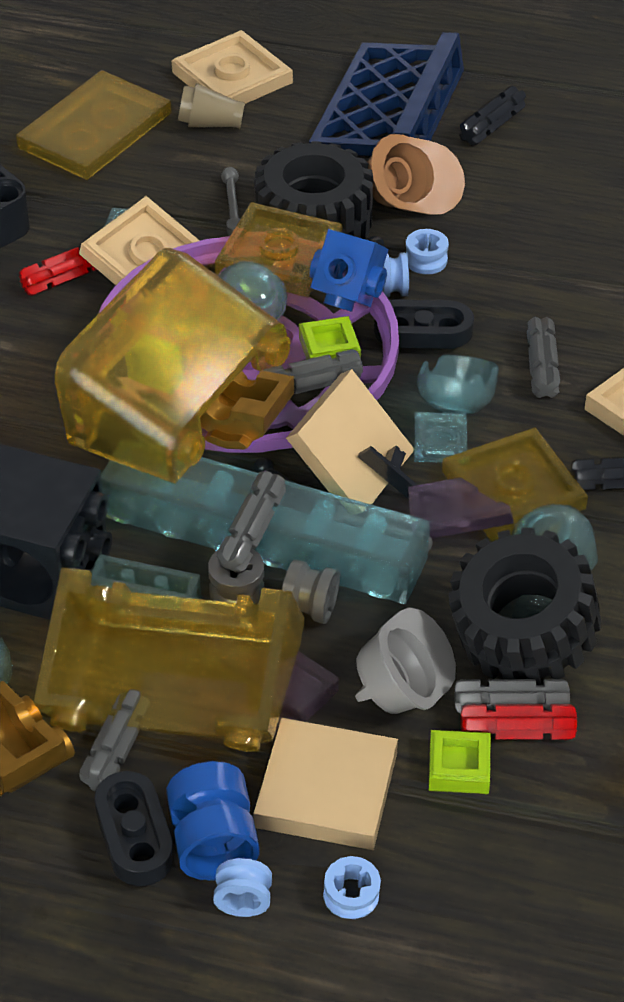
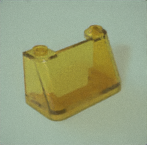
[55,248,290,484]
[33,568,305,752]

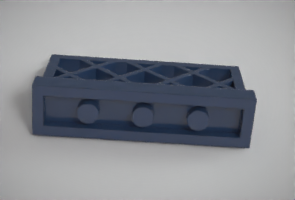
[309,32,464,156]

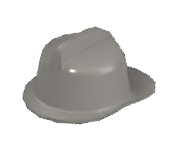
[355,607,456,714]

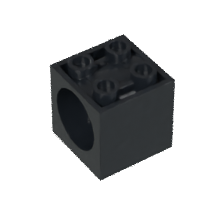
[0,444,112,624]

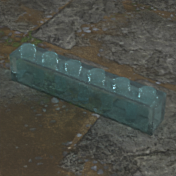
[101,436,430,605]

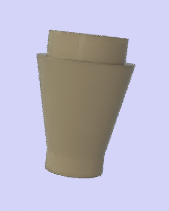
[178,83,245,129]

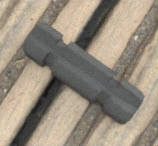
[527,316,560,398]
[263,349,363,394]
[217,471,286,573]
[454,679,570,714]
[79,689,151,792]

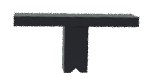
[358,445,421,498]

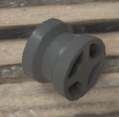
[280,559,340,624]

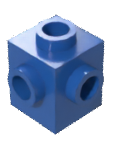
[310,229,389,312]

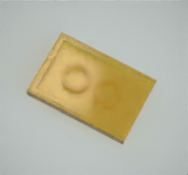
[16,70,171,180]

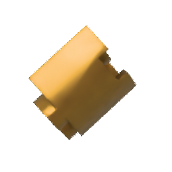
[170,359,294,450]
[0,681,75,796]

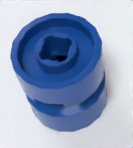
[166,761,259,880]

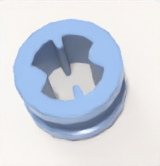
[406,229,449,275]
[383,253,409,297]
[323,856,381,919]
[213,858,272,917]

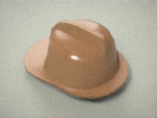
[367,134,465,215]

